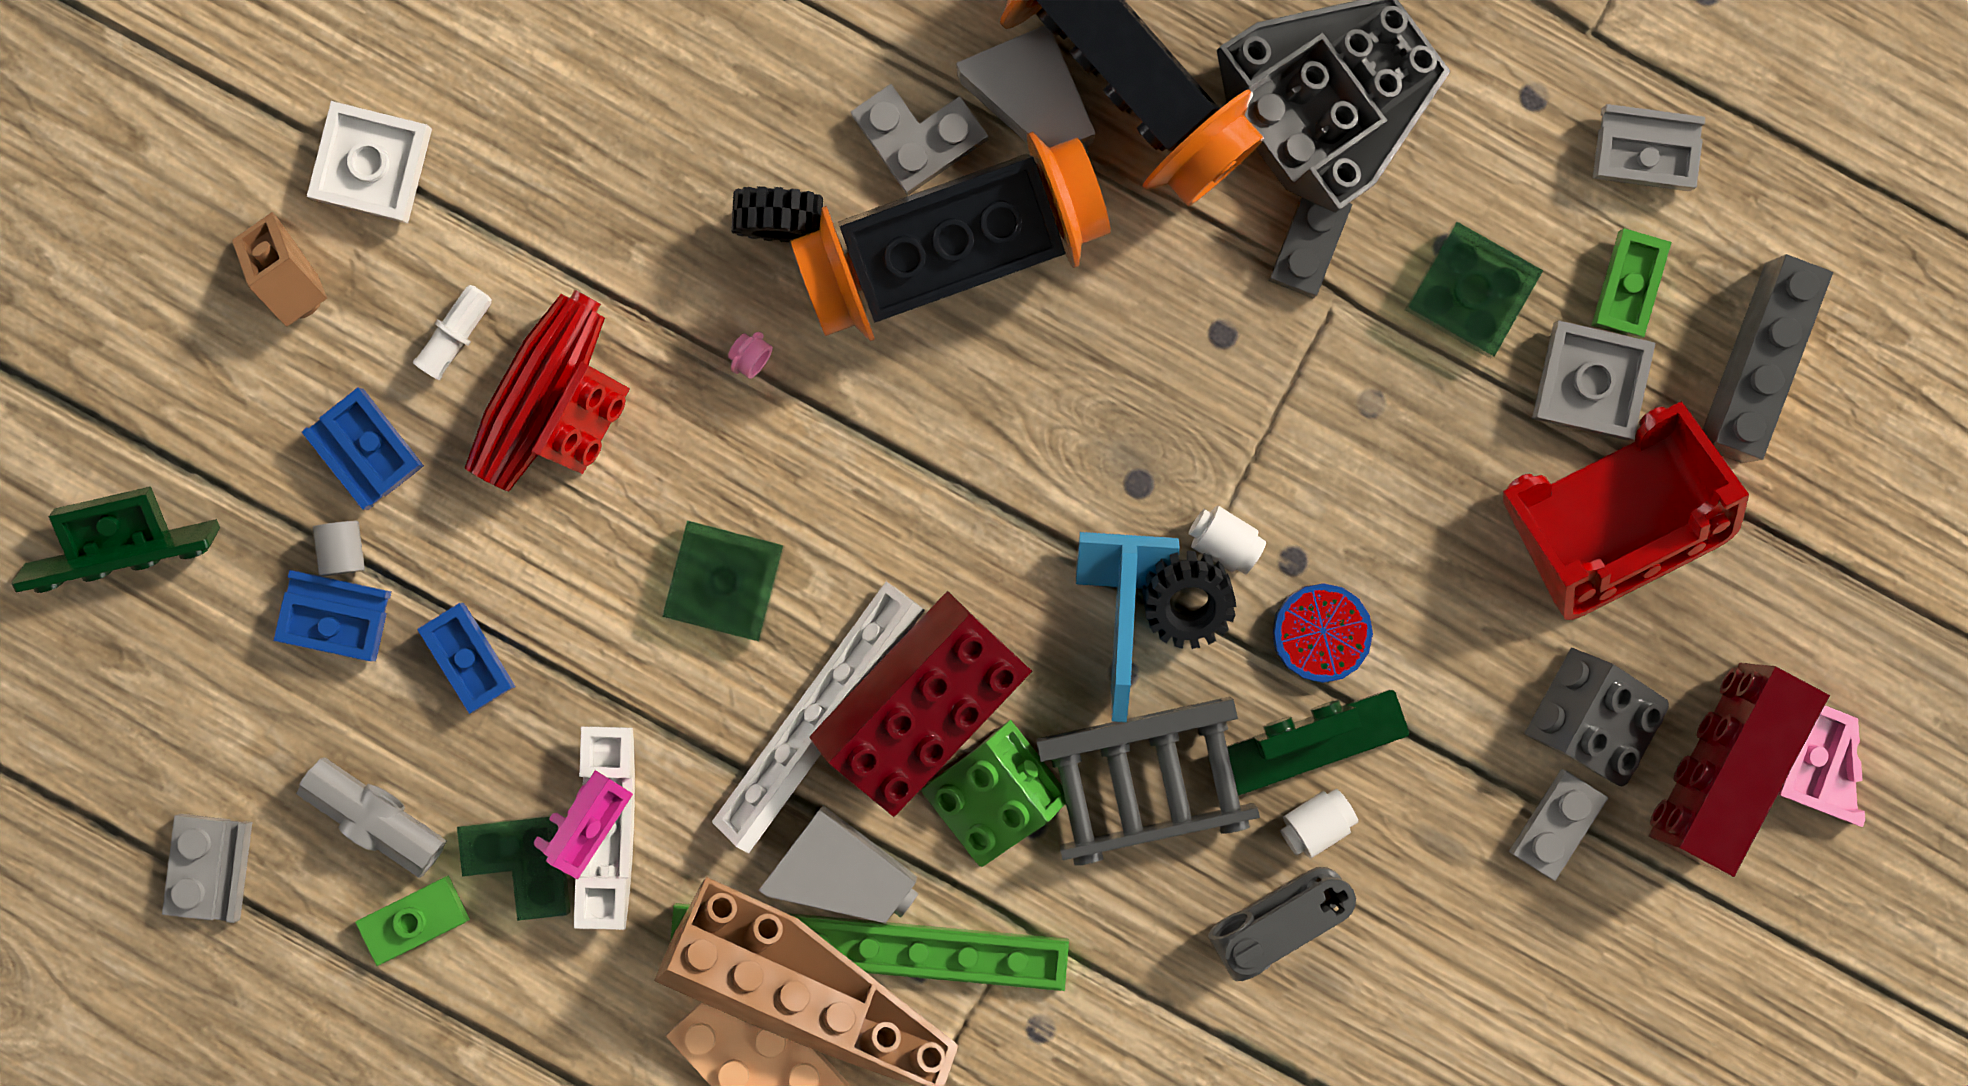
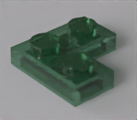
[457,815,571,921]

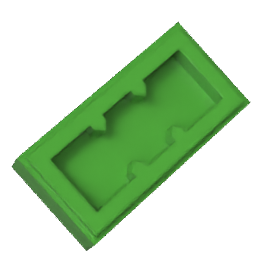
[355,875,470,966]

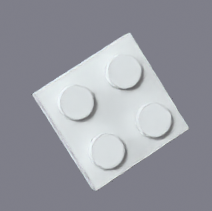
[307,101,432,224]

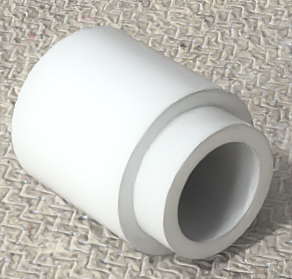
[1189,506,1266,575]
[1280,789,1358,859]

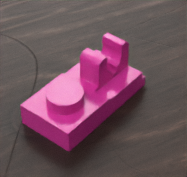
[534,770,633,880]

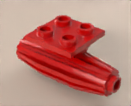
[465,290,630,492]

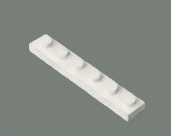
[712,581,925,853]

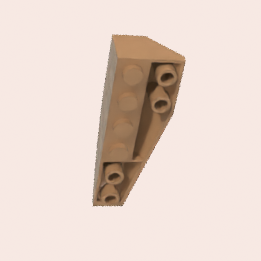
[654,877,959,1086]

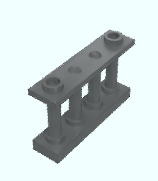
[1037,696,1260,865]

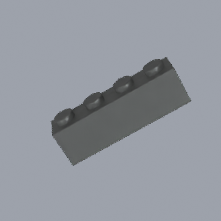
[1702,254,1834,463]

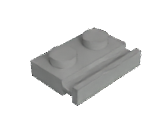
[1592,104,1705,191]
[162,814,252,923]

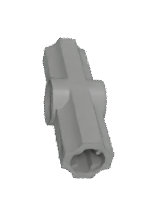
[296,758,447,878]

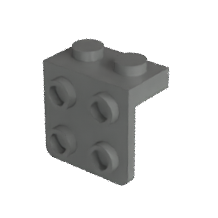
[1524,647,1669,787]

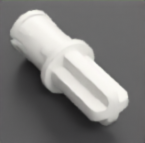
[413,285,492,380]

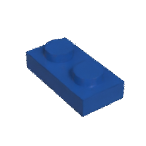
[417,603,516,714]

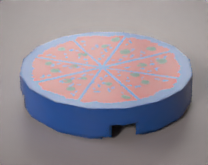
[1273,583,1373,683]

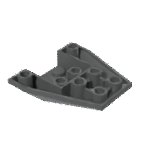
[1217,0,1450,213]

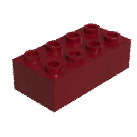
[809,591,1033,817]
[1648,663,1830,877]

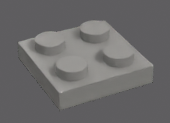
[1532,321,1656,441]

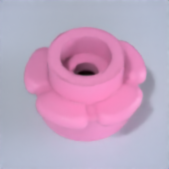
[728,332,773,379]

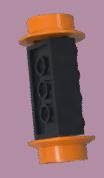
[1000,0,1264,207]
[791,132,1111,342]

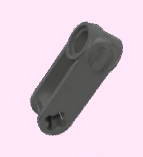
[1208,867,1356,981]

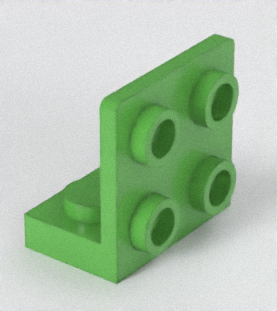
[922,720,1066,867]

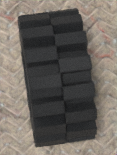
[731,186,823,242]
[1142,551,1236,649]

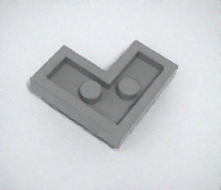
[851,84,988,196]

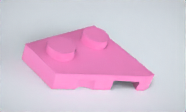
[1778,706,1865,827]

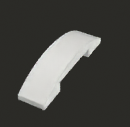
[574,727,635,930]

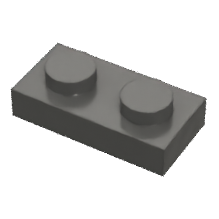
[1268,197,1353,298]

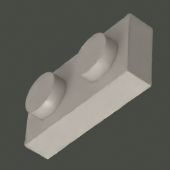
[1509,769,1608,881]

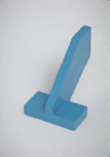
[1076,532,1180,722]

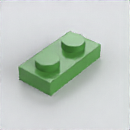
[1591,228,1672,339]

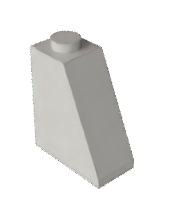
[956,25,1096,153]
[759,805,919,923]

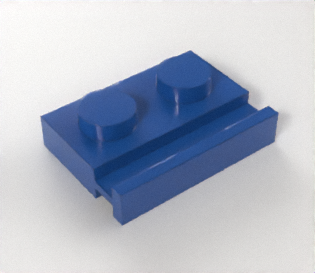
[302,387,424,510]
[273,570,392,661]

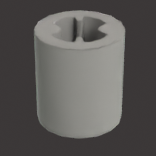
[313,521,365,576]

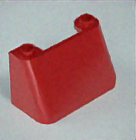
[1503,401,1749,620]

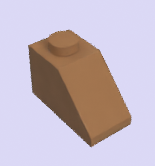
[232,212,327,327]

